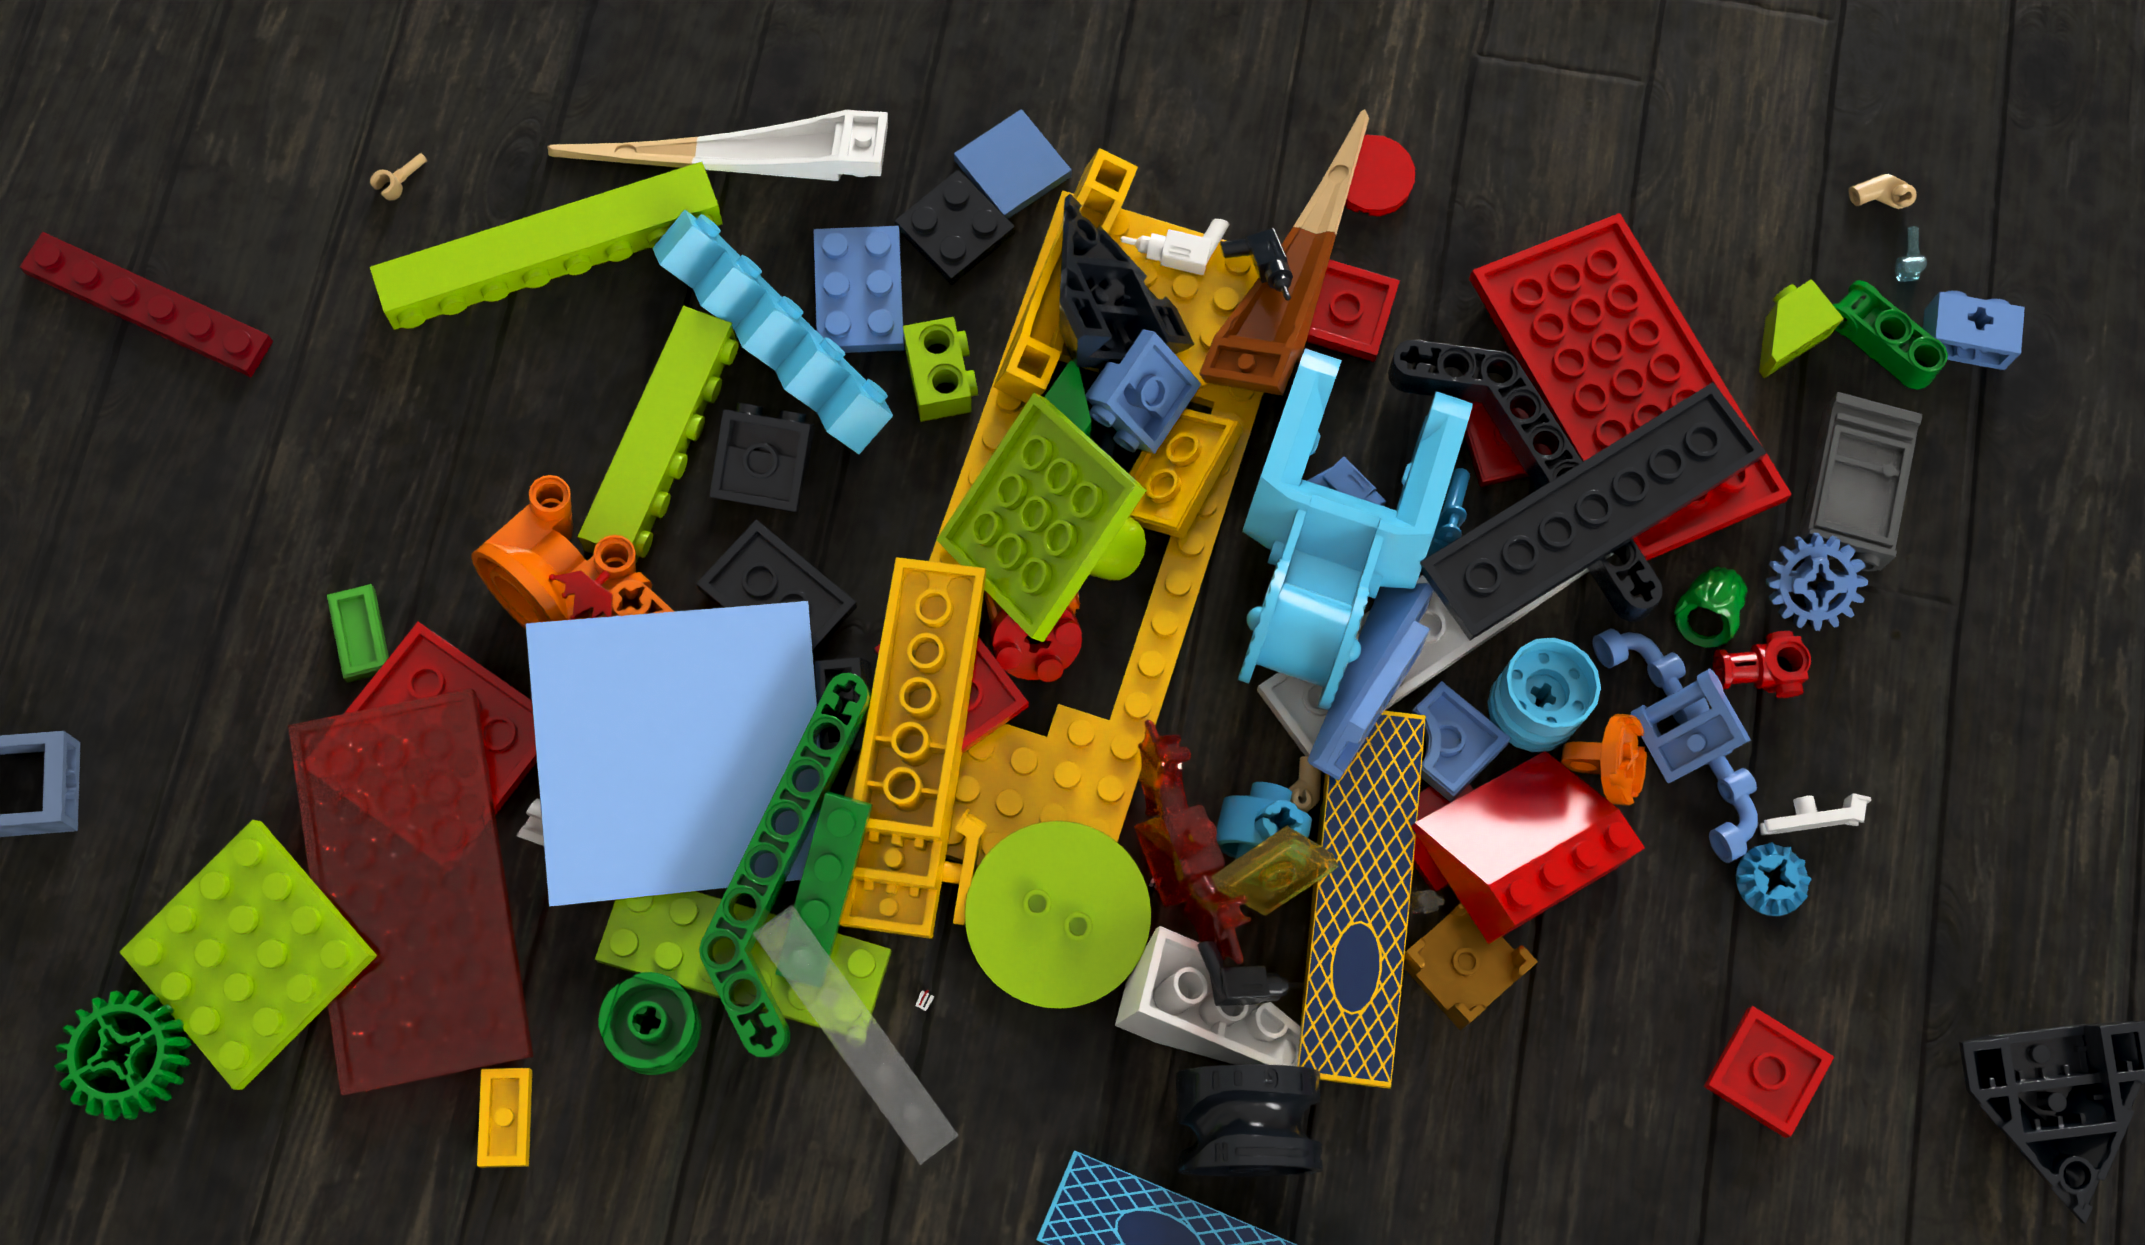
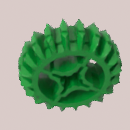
[54,990,192,1121]

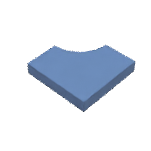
[1412,681,1511,803]

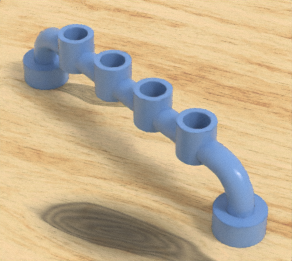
[1592,628,1758,863]

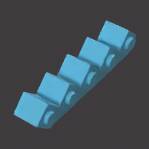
[652,210,893,454]

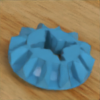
[1736,842,1812,916]

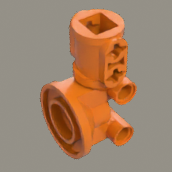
[471,475,675,629]

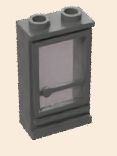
[1798,392,1923,571]

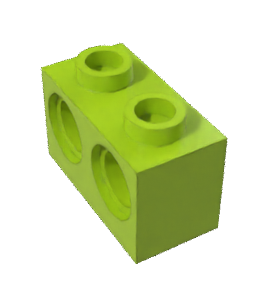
[903,317,978,422]

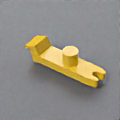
[942,808,988,925]

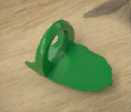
[1674,566,1748,648]

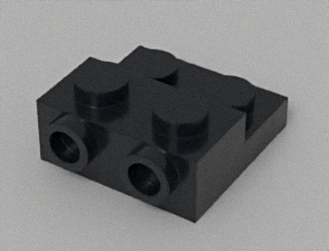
[709,402,815,512]

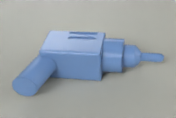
[1306,457,1386,507]

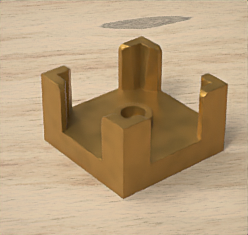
[1404,903,1538,1030]

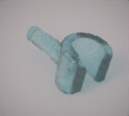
[1895,226,1927,282]

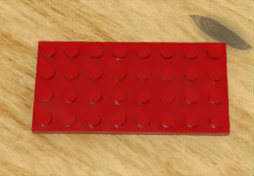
[1469,213,1792,560]

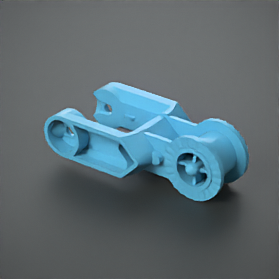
[1238,348,1473,711]

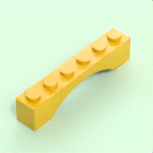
[993,148,1138,403]

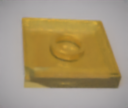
[1212,826,1339,915]

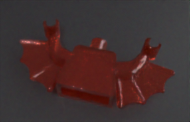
[1134,720,1251,964]

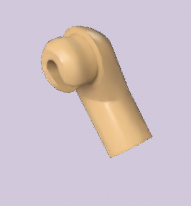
[1849,174,1917,209]
[1289,756,1322,813]

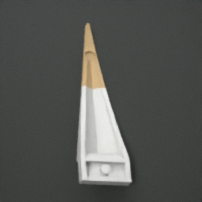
[547,110,888,181]

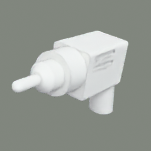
[1120,219,1230,275]

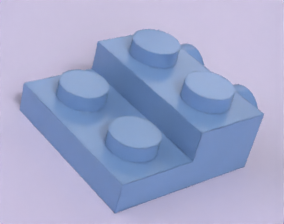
[1085,329,1201,454]

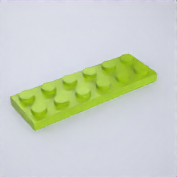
[595,891,892,1041]

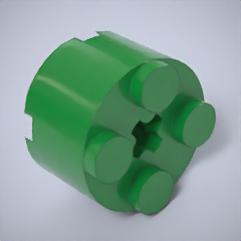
[598,972,701,1075]

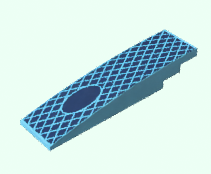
[1036,1151,1297,1245]

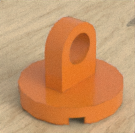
[1561,714,1647,806]

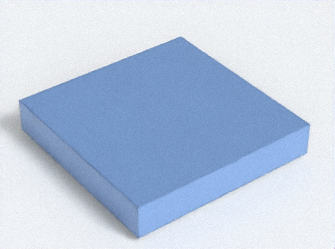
[954,109,1072,219]

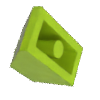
[1759,279,1844,378]

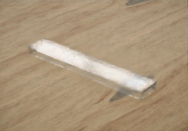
[752,905,959,1165]

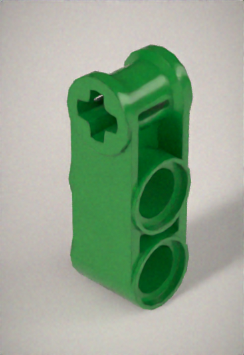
[1832,280,1948,389]

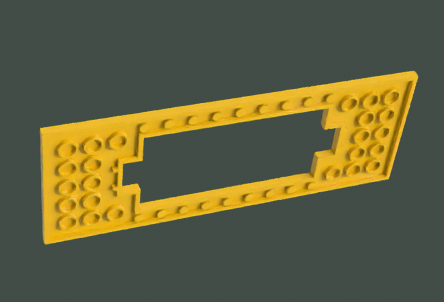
[844,190,1264,868]

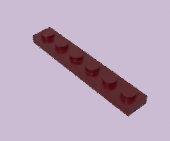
[20,231,273,377]

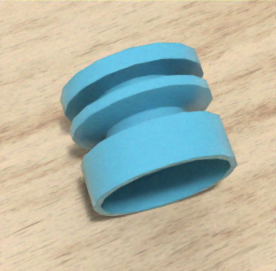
[1487,638,1601,752]

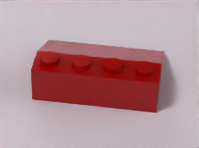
[1411,751,1645,944]

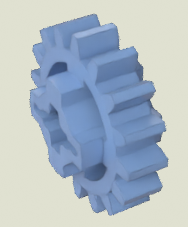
[1766,533,1868,631]

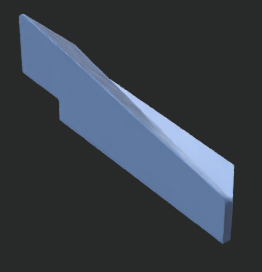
[1308,583,1434,781]

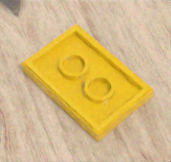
[1129,408,1244,539]

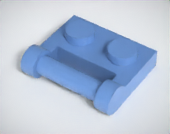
[1631,669,1751,784]

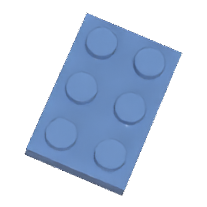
[814,226,904,353]

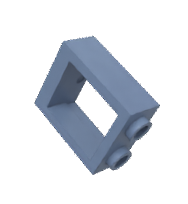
[0,731,80,837]

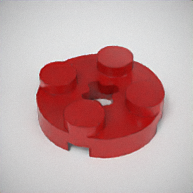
[990,605,1082,682]

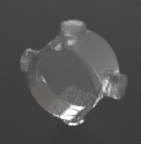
[1409,890,1444,914]

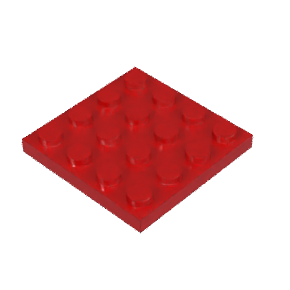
[302,622,537,872]

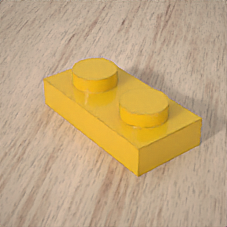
[477,1068,532,1168]

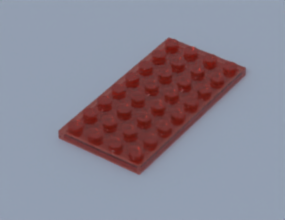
[288,689,534,1096]

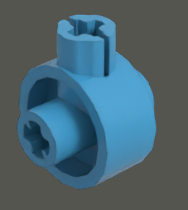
[1213,782,1312,883]

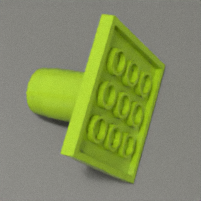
[936,393,1147,642]

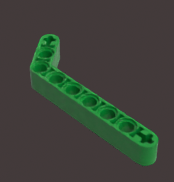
[699,673,871,1058]

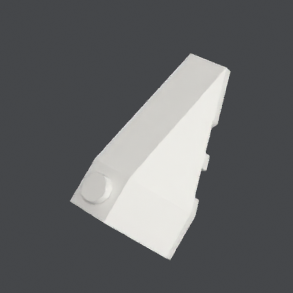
[1115,926,1300,1066]

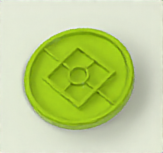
[965,821,1151,1009]

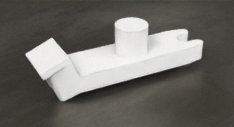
[1759,793,1871,835]

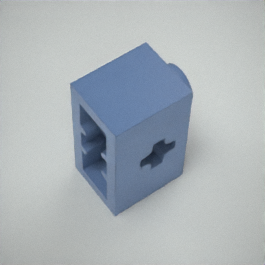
[1923,291,2025,370]

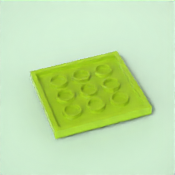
[120,820,377,1090]

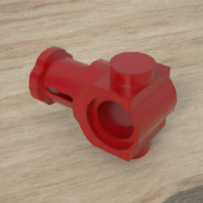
[1713,631,1811,698]

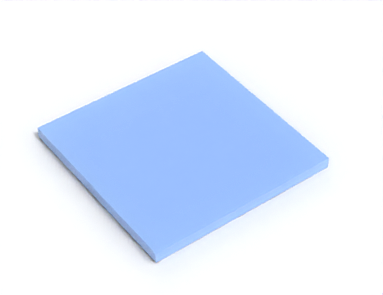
[525,601,821,906]

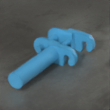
[1425,468,1470,559]

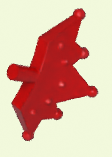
[549,570,613,620]

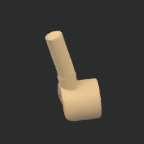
[370,153,427,200]

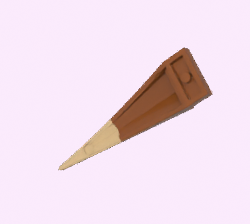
[1199,109,1369,396]

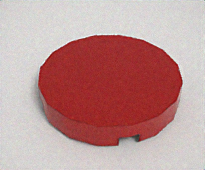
[1345,135,1415,216]

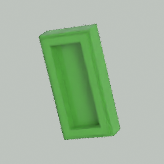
[327,584,389,683]

